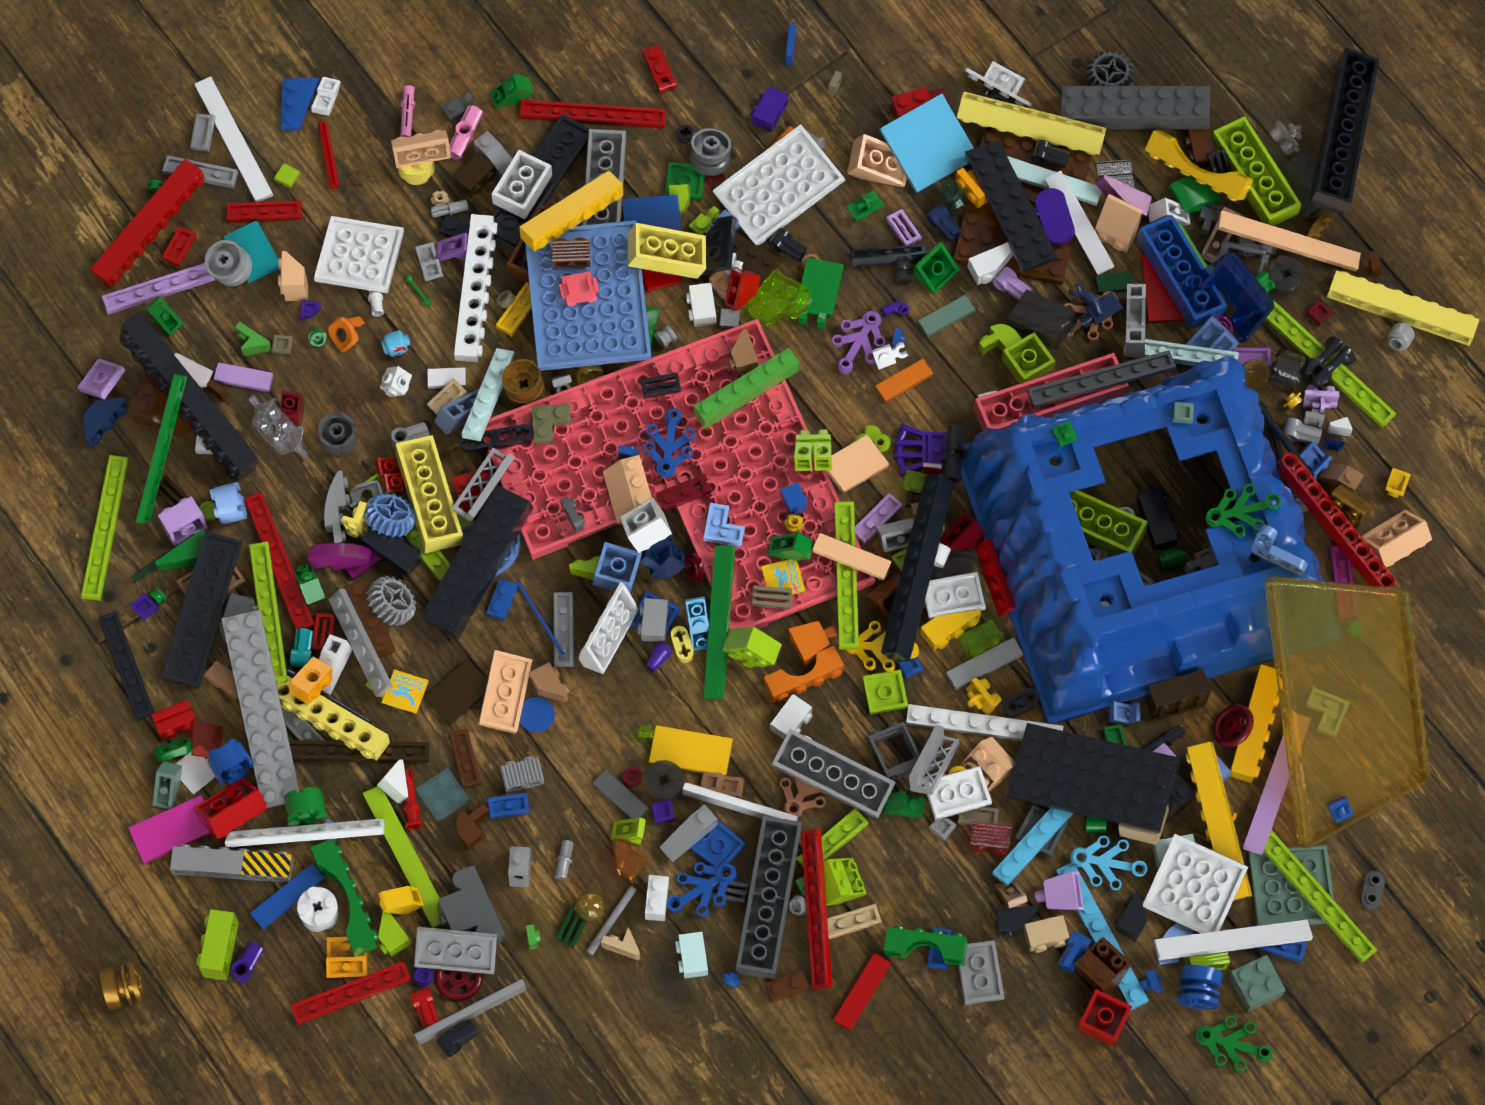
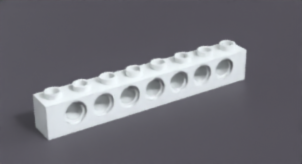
[454,214,498,363]

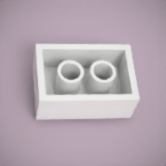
[492,150,552,219]

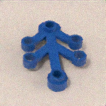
[644,409,696,478]
[667,862,737,918]

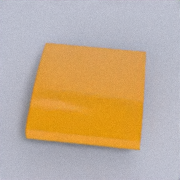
[326,937,367,978]

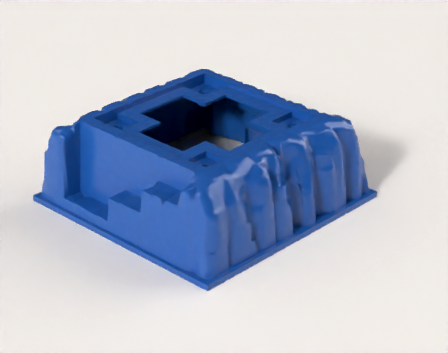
[961,356,1342,725]

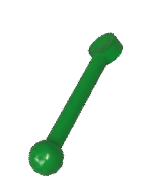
[405,275,431,307]

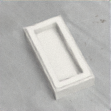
[428,368,466,389]

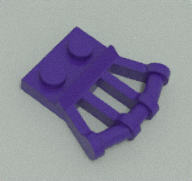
[893,424,947,477]

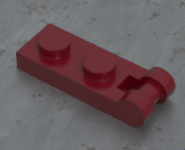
[656,474,713,512]

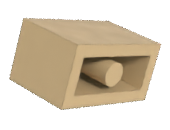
[1023,915,1070,953]

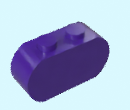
[1033,188,1075,246]

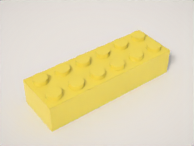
[395,435,463,553]

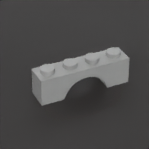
[1126,284,1146,357]

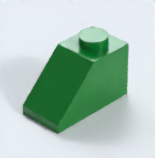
[767,532,814,561]

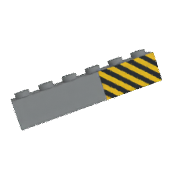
[170,844,294,883]

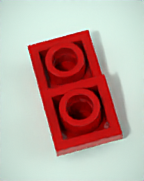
[374,457,405,493]

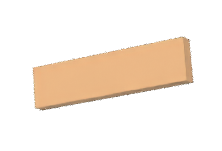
[812,533,891,580]

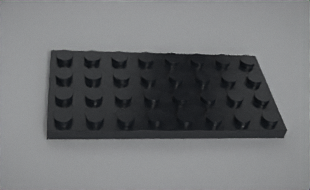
[1006,723,1180,834]

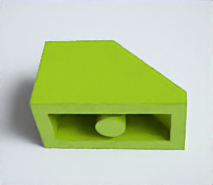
[378,911,411,958]

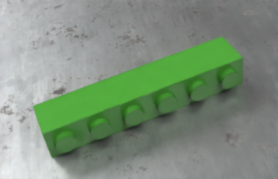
[694,348,799,429]

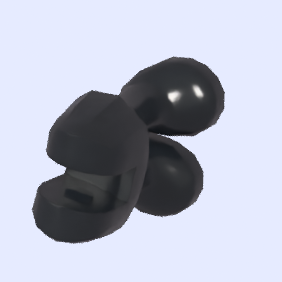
[1301,337,1356,388]

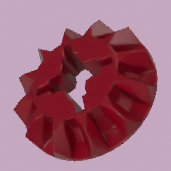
[684,553,705,584]

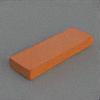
[875,359,933,403]

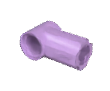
[992,267,1031,302]

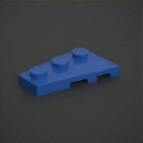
[281,78,320,130]

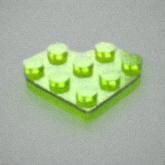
[748,270,812,326]

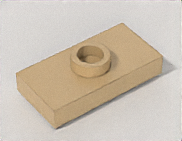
[427,378,468,415]

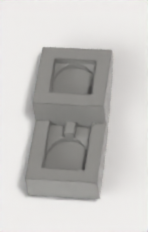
[415,242,443,282]

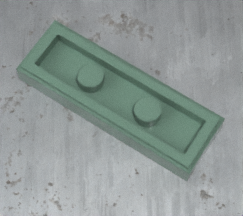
[918,295,976,338]

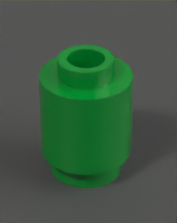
[1157,546,1187,570]

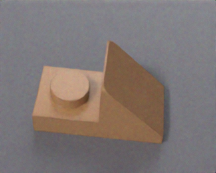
[995,880,1028,908]

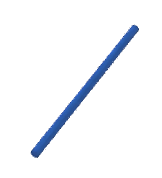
[517,582,565,656]

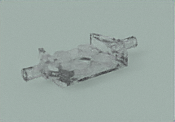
[248,395,309,459]

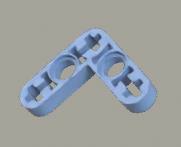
[1251,525,1308,575]

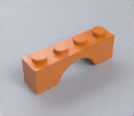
[764,646,844,703]

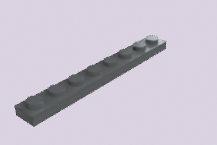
[1027,350,1176,409]

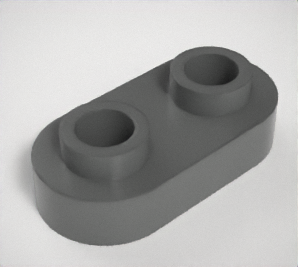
[560,496,585,533]
[1360,871,1385,911]

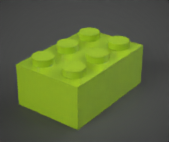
[197,909,239,981]

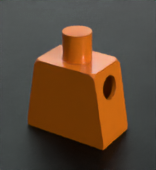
[788,621,837,667]

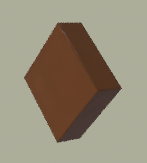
[206,379,227,402]

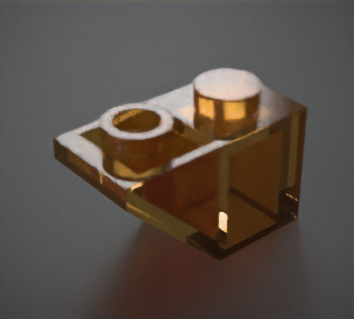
[612,838,647,884]

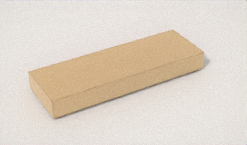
[827,904,882,940]

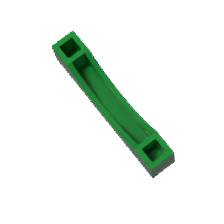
[310,839,378,957]

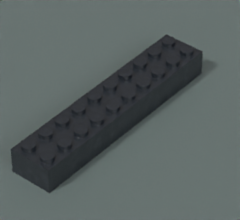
[1309,47,1379,215]
[119,312,258,482]

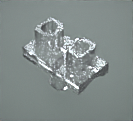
[1269,120,1302,155]

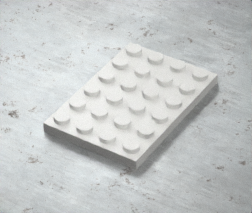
[713,124,845,246]

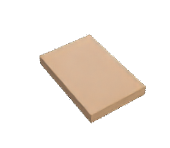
[825,435,889,493]

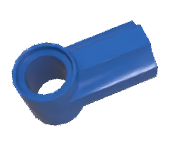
[1058,930,1092,973]

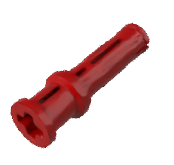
[403,769,423,830]

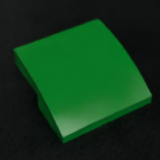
[1169,176,1221,213]

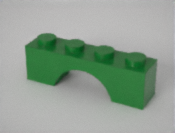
[884,926,968,966]

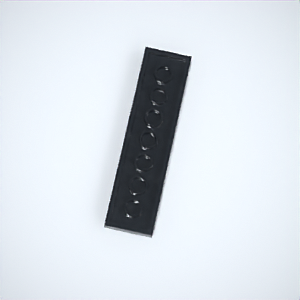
[492,114,589,248]
[965,140,1057,273]
[161,531,243,688]

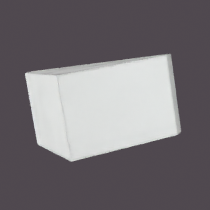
[377,760,408,803]

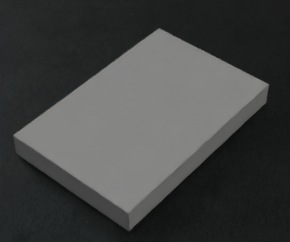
[958,940,1004,1005]

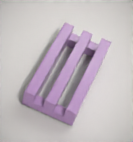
[886,209,922,245]

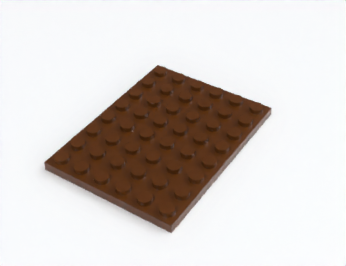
[954,129,1091,285]

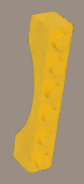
[1145,130,1253,202]

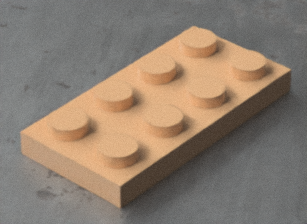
[478,650,532,734]

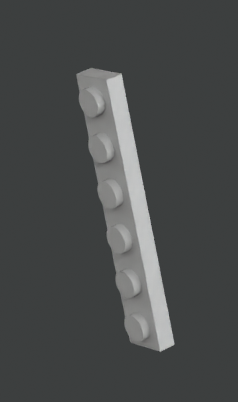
[328,589,392,697]

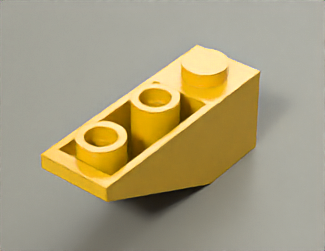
[920,609,981,651]

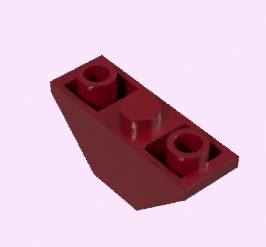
[277,389,305,445]

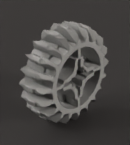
[367,576,416,626]

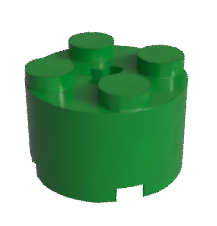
[284,787,327,826]

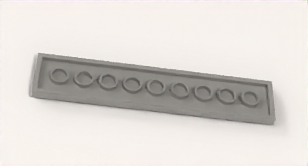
[222,610,300,808]

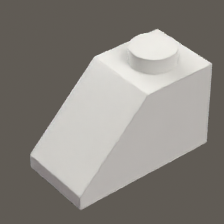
[1148,198,1190,226]

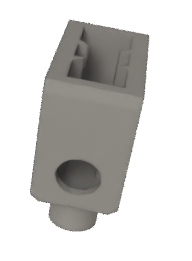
[508,846,532,888]

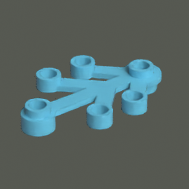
[1070,836,1147,891]

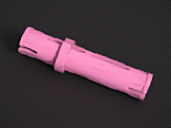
[400,85,415,138]

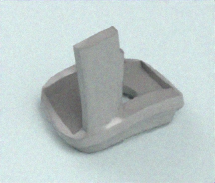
[350,481,382,508]

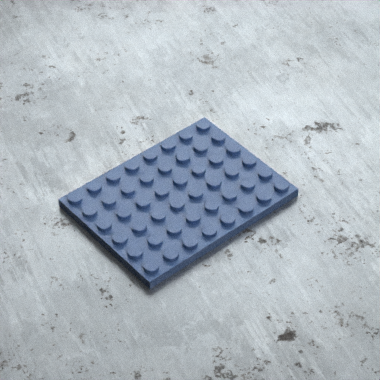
[525,220,651,371]

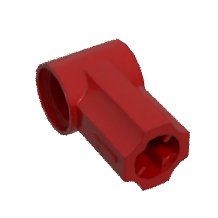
[410,987,439,1029]

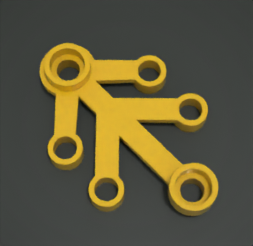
[846,621,919,672]

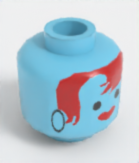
[381,330,411,357]

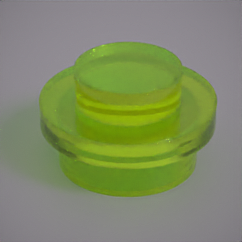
[636,726,655,738]

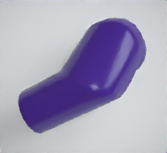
[881,301,910,317]

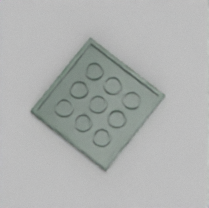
[1247,845,1334,926]

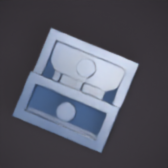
[1186,316,1239,351]

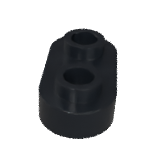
[1003,688,1040,718]

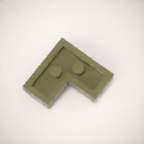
[532,404,571,445]

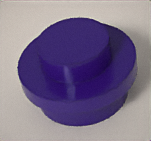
[413,967,433,987]

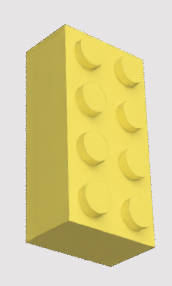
[628,223,706,279]

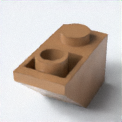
[529,662,569,702]

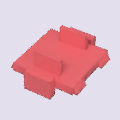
[559,271,599,307]

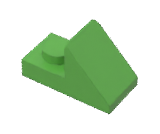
[235,322,271,356]

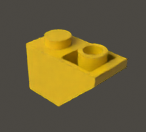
[378,886,424,915]

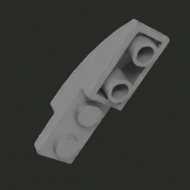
[324,470,350,543]

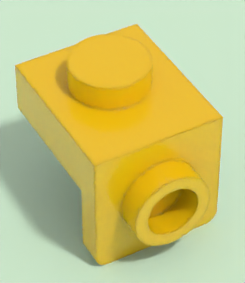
[1385,468,1411,498]

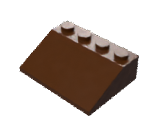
[130,351,214,438]

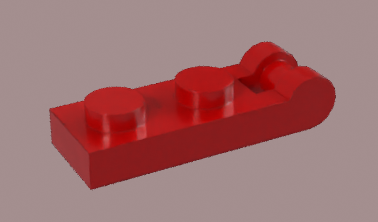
[642,44,677,93]

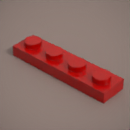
[975,539,1016,617]

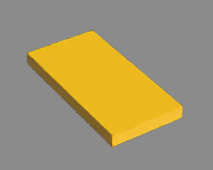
[649,725,733,776]

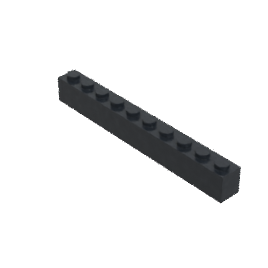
[881,474,954,662]

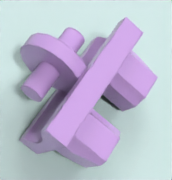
[1303,385,1340,414]

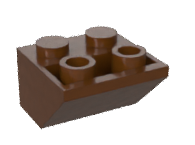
[1075,937,1132,994]

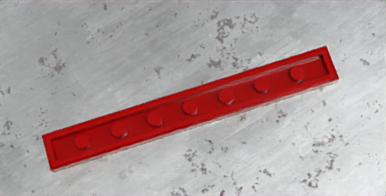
[519,100,667,129]
[244,492,315,630]
[801,829,832,990]

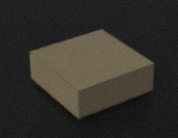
[828,71,842,96]
[271,334,293,356]

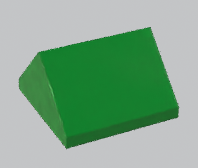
[913,242,959,294]

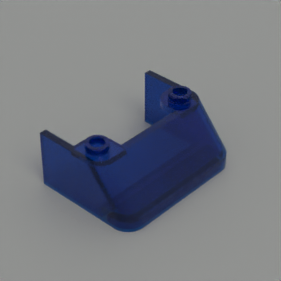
[1184,252,1274,343]

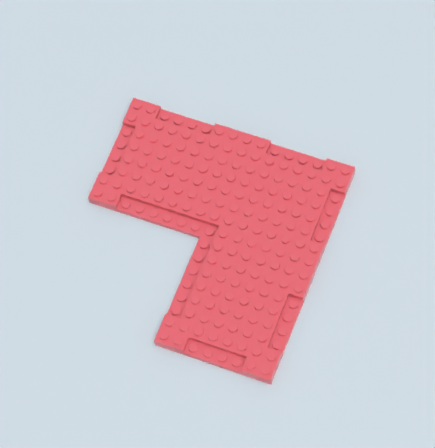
[482,319,875,630]

